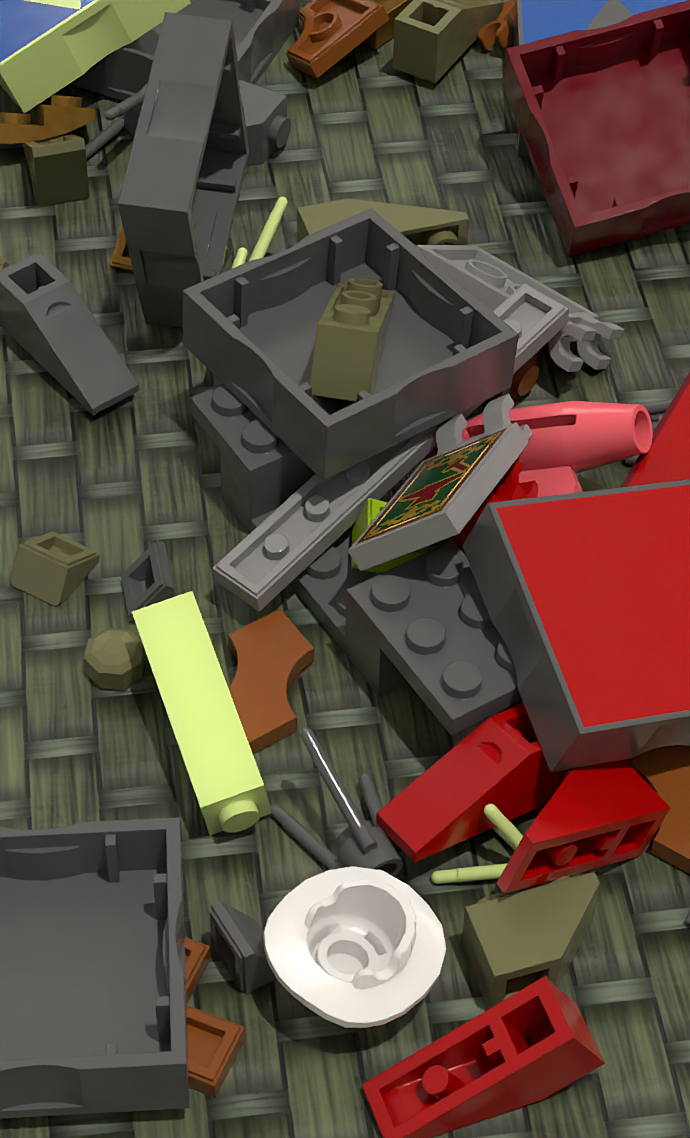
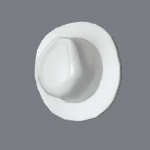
[263,866,446,1028]

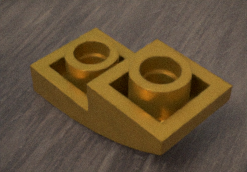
[0,95,95,144]

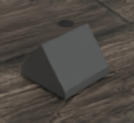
[121,540,179,624]

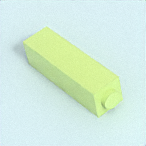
[132,591,272,835]

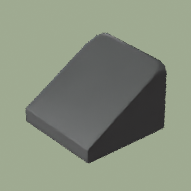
[210,901,277,994]

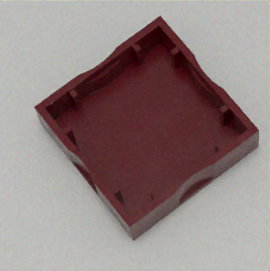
[502,0,690,257]

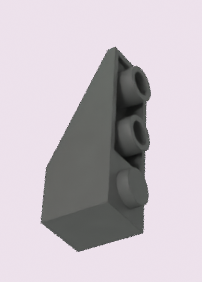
[0,252,139,415]

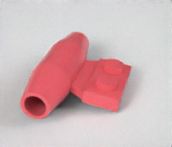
[421,401,653,497]

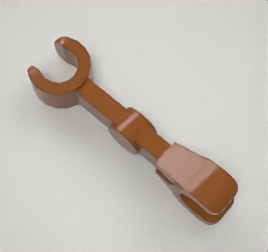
[477,0,515,51]

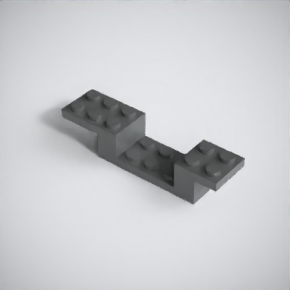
[190,384,522,736]

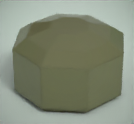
[84,628,146,690]

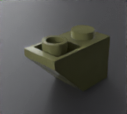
[461,872,600,1009]

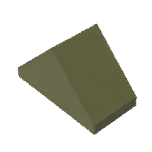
[23,134,89,207]

